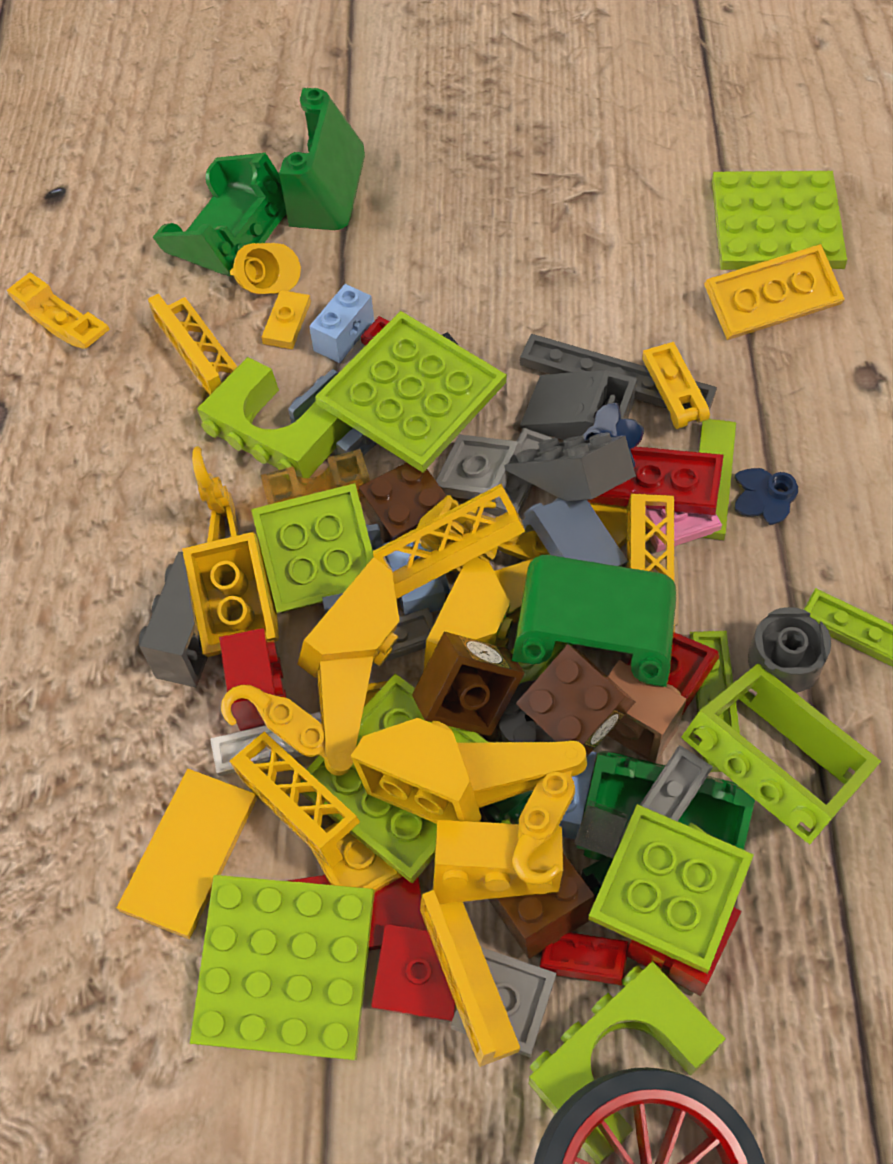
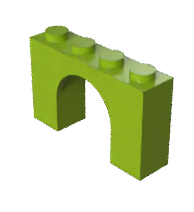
[197,357,353,483]
[528,961,726,1164]

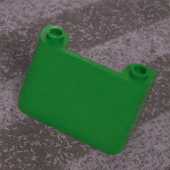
[279,88,365,230]
[153,152,286,276]
[512,555,676,687]
[576,750,755,860]

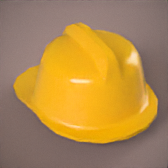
[230,243,301,294]

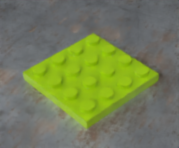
[712,171,847,270]
[315,311,507,473]
[301,673,489,883]
[189,875,375,1060]

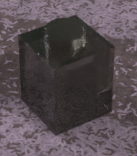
[574,800,628,858]

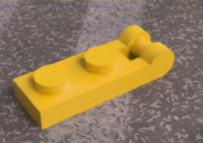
[642,342,710,429]

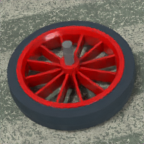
[534,1067,765,1164]

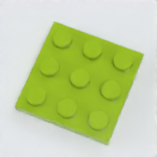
[251,483,374,614]
[588,804,754,974]

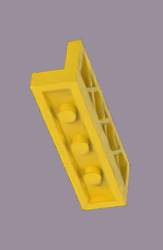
[148,293,237,395]
[373,483,526,599]
[626,494,675,635]
[229,731,360,869]
[420,890,520,1067]

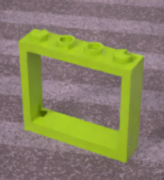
[681,663,881,845]

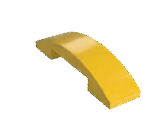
[7,272,110,349]

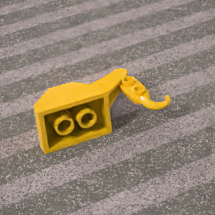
[182,446,279,657]
[423,501,550,672]
[221,557,400,776]
[351,718,587,885]

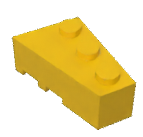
[433,820,563,904]

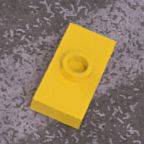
[261,290,311,350]

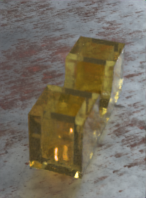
[260,449,370,505]

